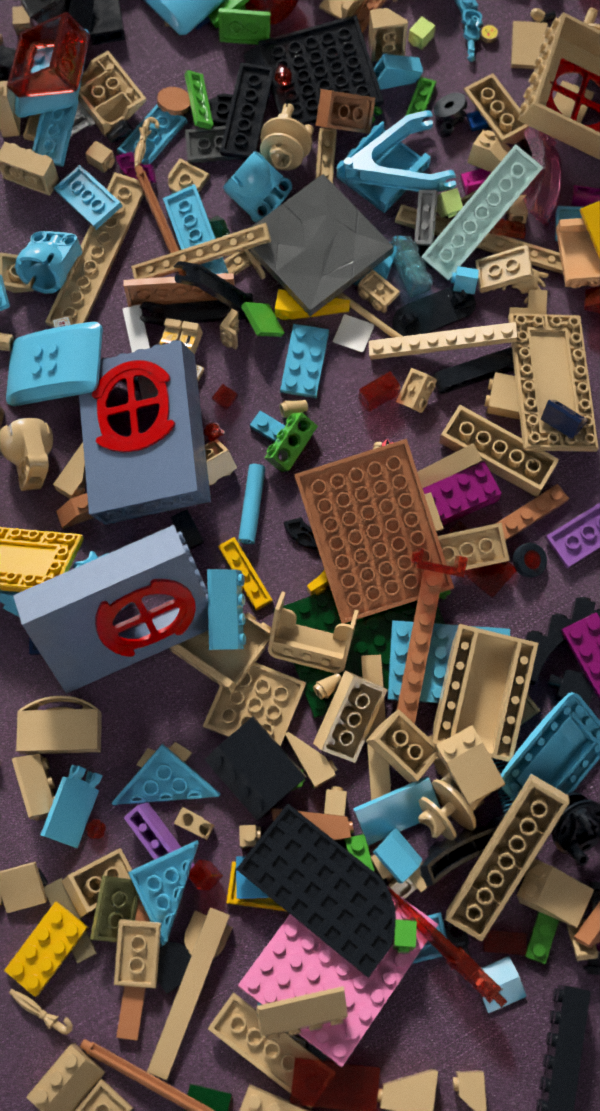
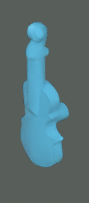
[461,9,483,62]

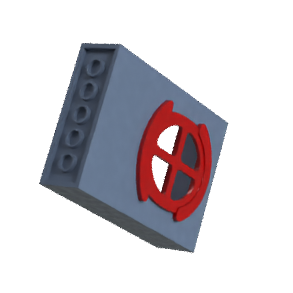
[79,340,211,525]
[13,525,209,694]

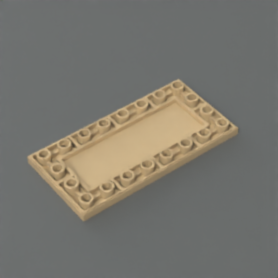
[508,313,599,452]

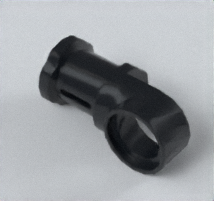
[446,923,474,965]

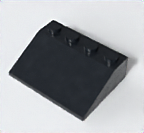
[205,716,307,821]

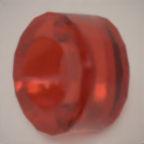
[274,65,292,85]

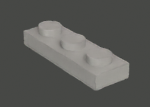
[414,190,438,246]

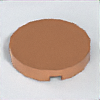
[157,87,191,115]

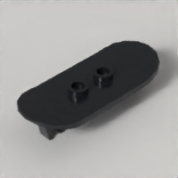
[392,286,476,336]

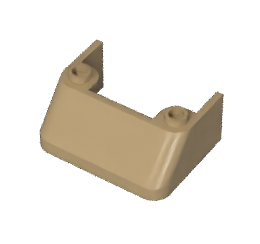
[268,591,359,673]

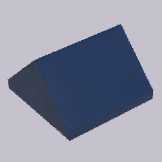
[541,400,588,439]

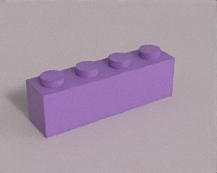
[124,803,196,873]

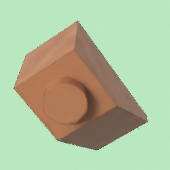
[56,493,94,529]

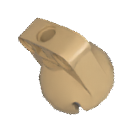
[0,418,53,491]

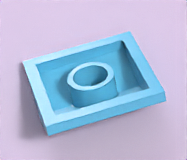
[373,828,423,884]
[471,956,527,1013]

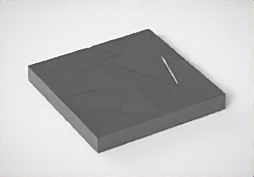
[248,174,394,316]

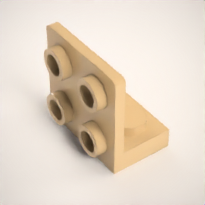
[320,0,364,19]

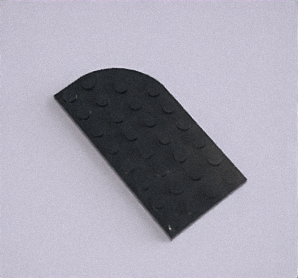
[236,804,396,978]

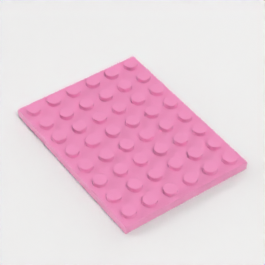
[238,887,439,1067]

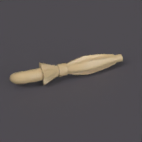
[134,117,159,167]
[9,989,73,1035]

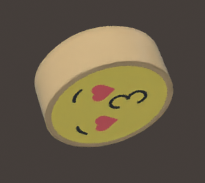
[480,25,498,43]

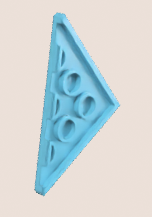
[111,743,221,805]
[128,840,199,946]

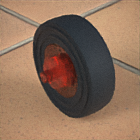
[513,543,547,578]

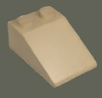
[467,130,511,172]
[436,725,505,805]
[62,848,132,918]
[517,859,594,929]

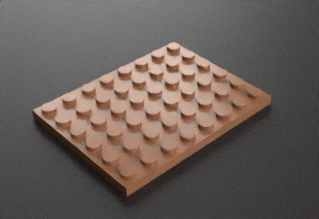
[294,439,454,623]

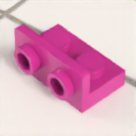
[460,169,492,195]

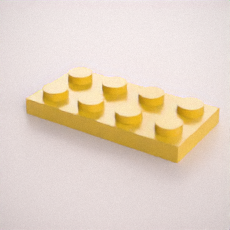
[4,902,89,997]

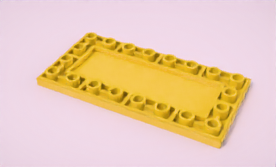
[0,527,84,592]

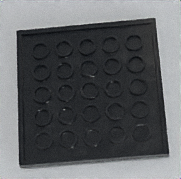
[258,15,384,126]

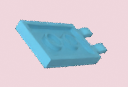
[41,765,103,848]

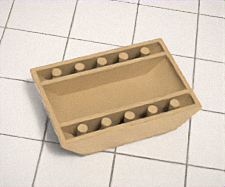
[432,624,538,762]

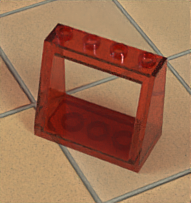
[7,12,90,98]

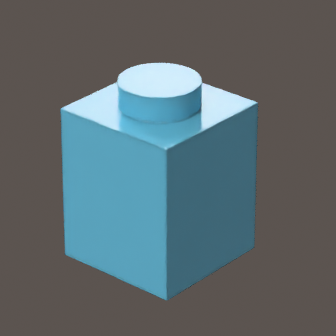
[451,266,479,294]

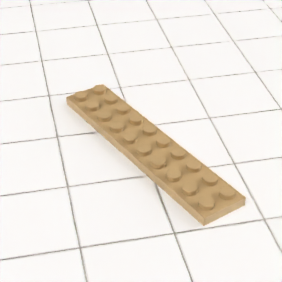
[45,172,144,327]

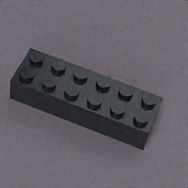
[536,984,591,1111]

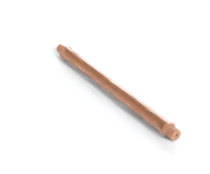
[135,166,186,276]
[80,1039,214,1111]

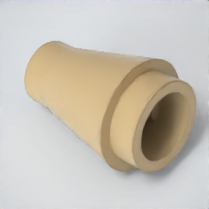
[279,400,308,418]
[313,673,342,700]

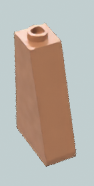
[271,808,354,841]

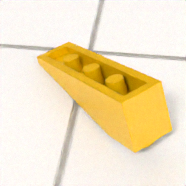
[275,289,350,320]

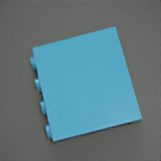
[336,121,431,213]

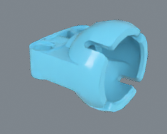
[222,151,292,223]
[15,231,83,294]

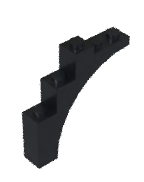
[524,597,600,685]
[420,816,505,886]

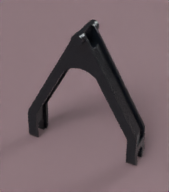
[139,261,253,326]

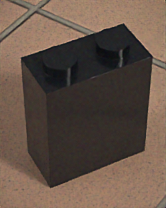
[90,0,126,45]

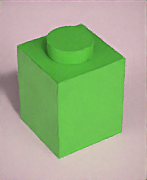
[392,919,417,954]

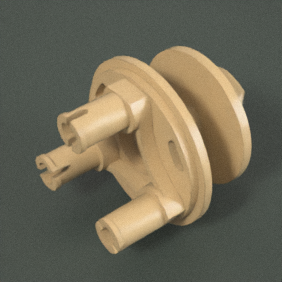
[260,103,314,170]
[418,773,490,840]

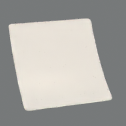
[333,314,374,352]

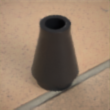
[106,118,133,143]

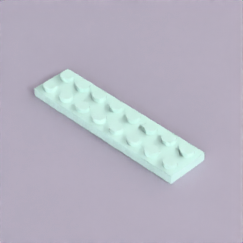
[421,144,543,281]

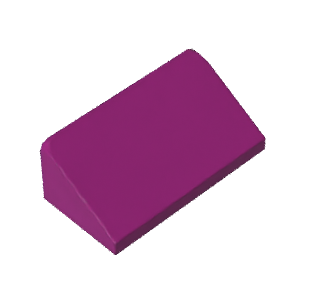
[572,185,600,207]

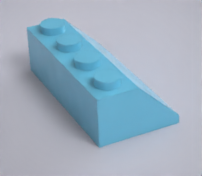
[207,569,246,650]

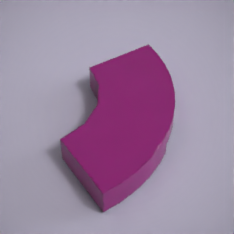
[116,152,157,184]

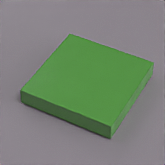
[241,302,285,337]

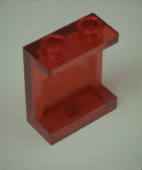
[411,548,468,577]

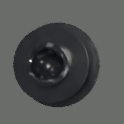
[550,793,600,866]

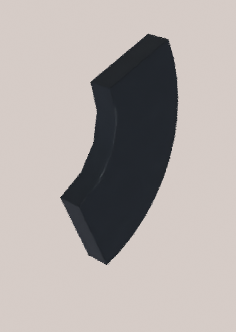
[283,517,318,550]

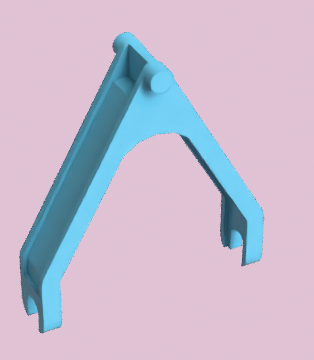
[344,110,456,192]

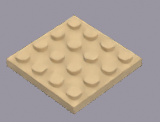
[203,662,306,747]

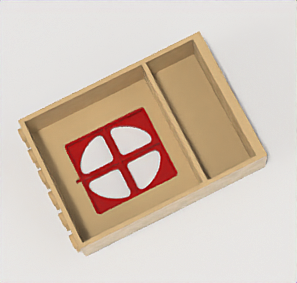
[518,12,600,160]

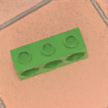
[264,412,318,472]

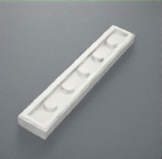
[123,304,158,400]

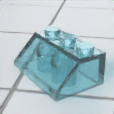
[391,236,433,298]

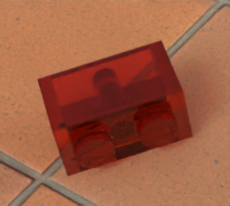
[358,371,401,412]

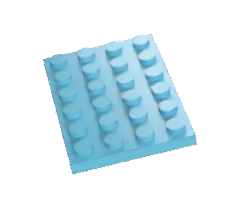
[387,620,510,703]

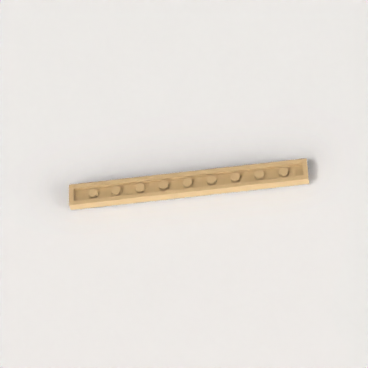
[395,204,563,274]

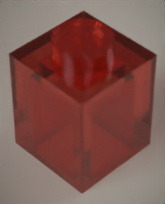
[188,859,223,891]

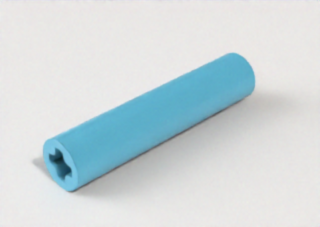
[238,464,266,544]

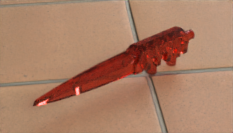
[388,889,507,1007]

